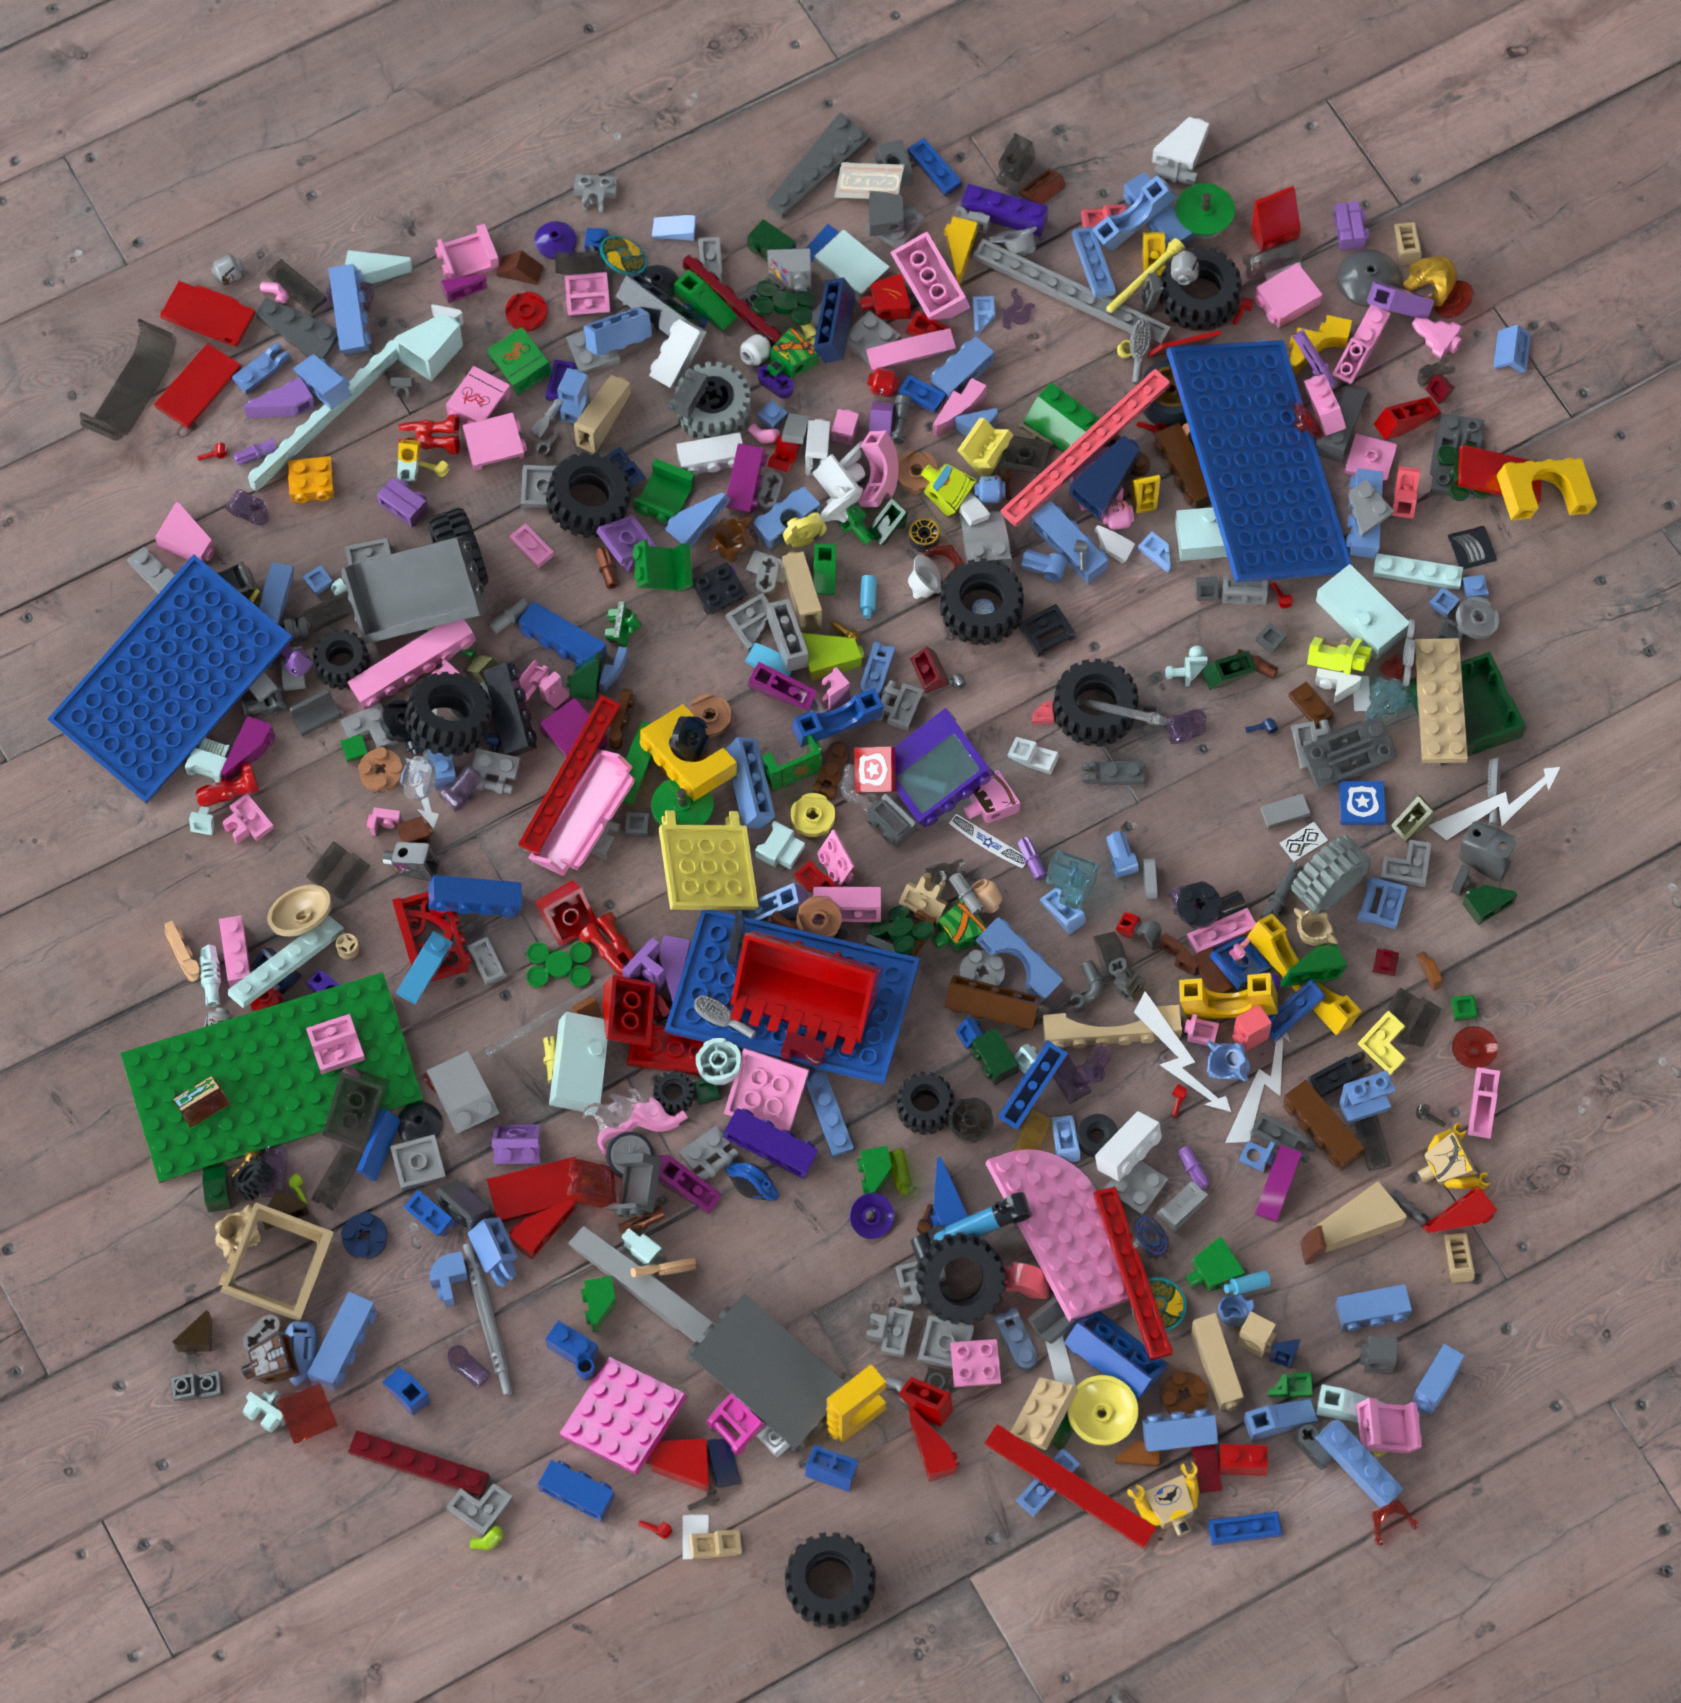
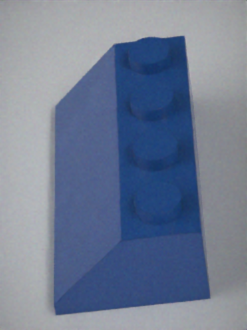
[1064,1311,1170,1400]

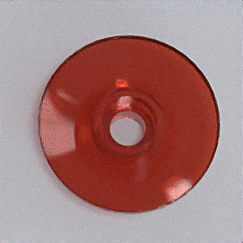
[1435,280,1474,318]
[1294,403,1323,439]
[1452,1026,1498,1069]

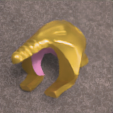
[1403,256,1457,306]

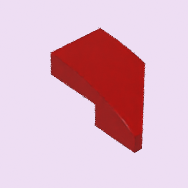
[793,860,838,892]

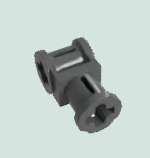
[240,686,288,718]
[1108,958,1146,1002]

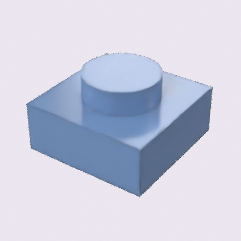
[757,400,788,429]
[303,565,333,596]
[1462,575,1489,600]
[1429,587,1460,618]

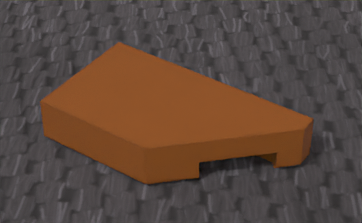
[1416,951,1443,991]
[1115,1440,1160,1467]

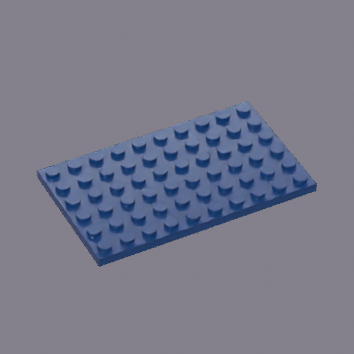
[47,554,293,804]
[665,910,920,1085]

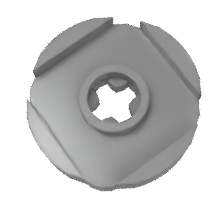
[1456,596,1499,640]
[960,950,1005,986]

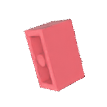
[1232,1004,1272,1052]

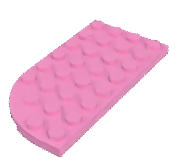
[985,1150,1129,1322]

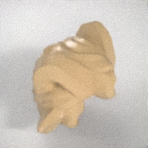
[1294,908,1338,946]
[215,1205,261,1257]

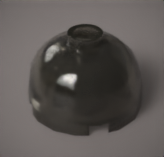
[948,1097,994,1144]

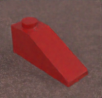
[1373,396,1442,440]
[1421,1186,1497,1233]
[509,1199,576,1260]
[908,1409,959,1482]

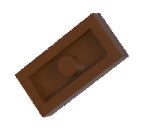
[1289,681,1334,728]

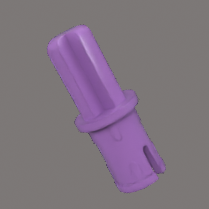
[234,438,277,465]
[1018,837,1048,881]
[1178,1146,1210,1190]

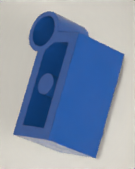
[545,1320,599,1380]

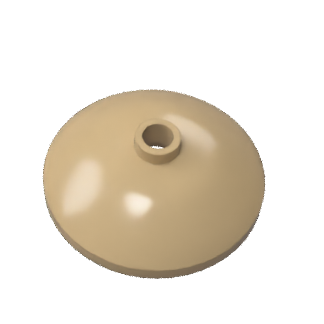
[267,885,332,937]

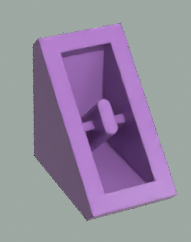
[869,401,894,437]

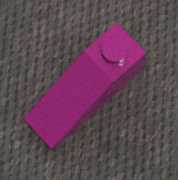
[748,662,818,711]
[221,716,275,781]
[658,1154,722,1213]

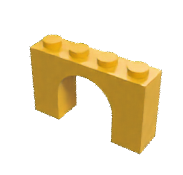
[1496,457,1597,521]
[640,704,737,801]
[1179,973,1278,1020]
[826,1364,886,1444]

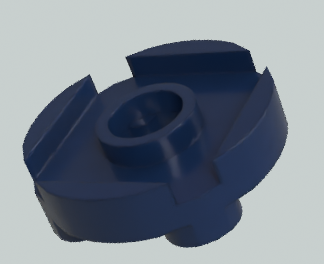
[341,1212,388,1259]

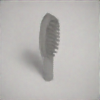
[1130,320,1151,384]
[1487,757,1501,825]
[694,995,756,1039]

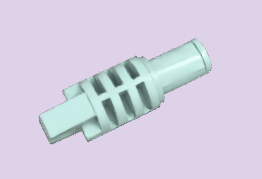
[199,944,221,1007]

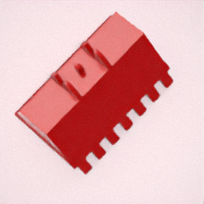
[730,930,881,1055]

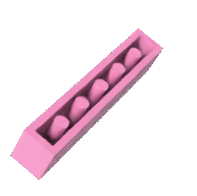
[347,620,476,710]

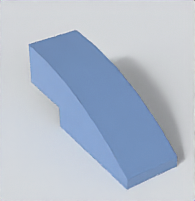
[259,562,294,625]

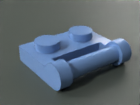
[1357,877,1407,930]

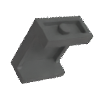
[608,1153,661,1217]

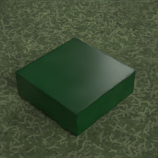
[693,1079,721,1105]

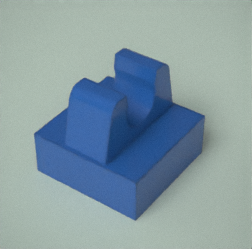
[955,1017,986,1049]

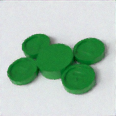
[526,942,592,988]

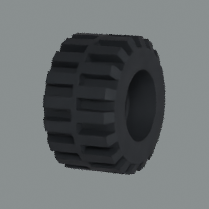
[313,629,370,690]
[897,1072,954,1135]

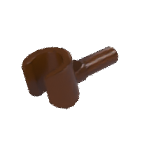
[997,469,1012,500]
[917,1204,933,1234]

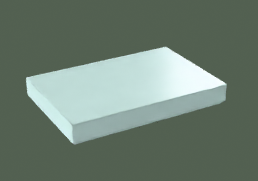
[815,229,890,297]

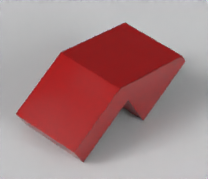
[767,433,802,473]

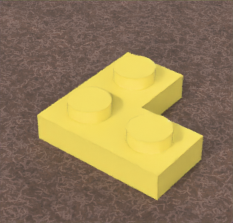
[1357,1011,1407,1075]

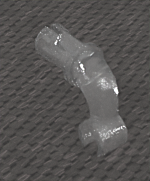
[838,764,878,811]

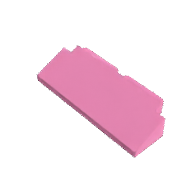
[528,749,635,876]

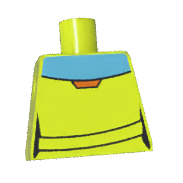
[921,464,976,517]

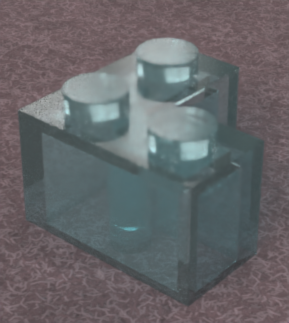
[1046,850,1099,911]

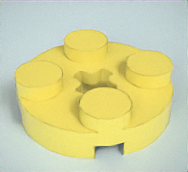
[783,512,826,548]
[791,793,835,837]

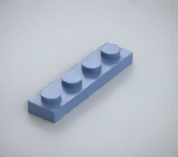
[1072,227,1116,298]
[805,1069,854,1158]

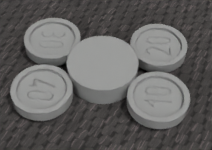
[1403,619,1415,686]

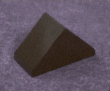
[263,1190,309,1230]
[172,1310,212,1352]

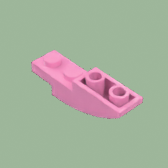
[1332,305,1390,384]

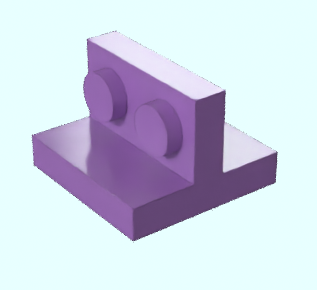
[597,515,657,573]
[622,938,666,992]
[492,1124,541,1164]

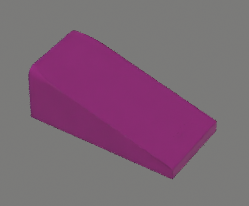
[441,274,487,303]

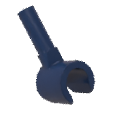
[1245,718,1278,734]
[486,733,501,753]

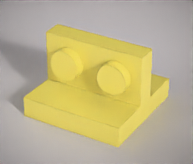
[957,418,1014,477]

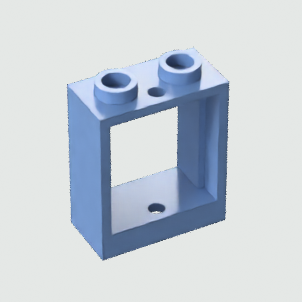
[1412,1344,1465,1415]

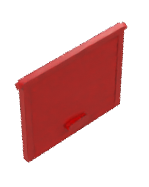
[1147,330,1222,358]

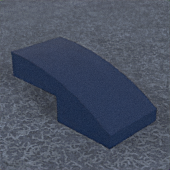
[603,446,646,489]

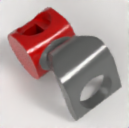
[1115,912,1161,949]

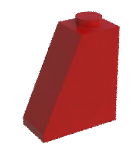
[646,1439,709,1491]

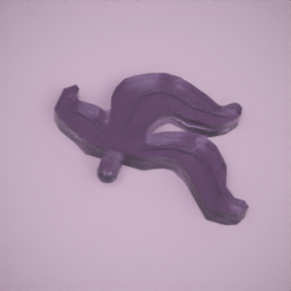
[1000,288,1035,330]

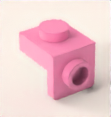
[539,671,570,710]
[1184,1013,1219,1046]

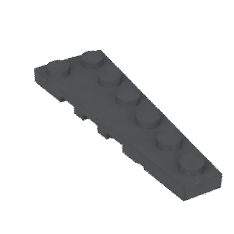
[767,112,870,218]

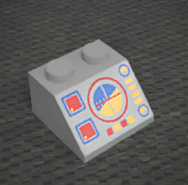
[767,249,811,293]

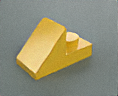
[1142,232,1165,275]

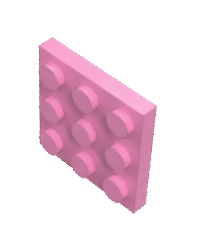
[724,1048,810,1132]

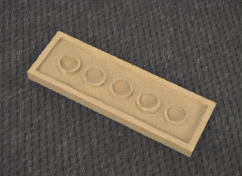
[1415,638,1468,763]

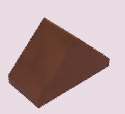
[497,250,544,285]

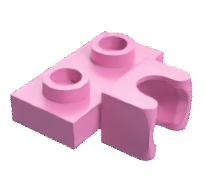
[222,794,274,843]

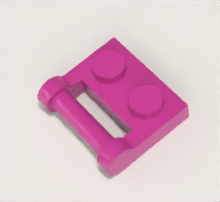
[706,1393,765,1455]

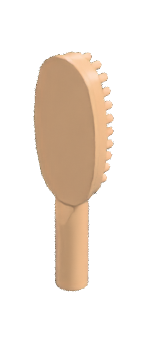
[631,1258,696,1277]

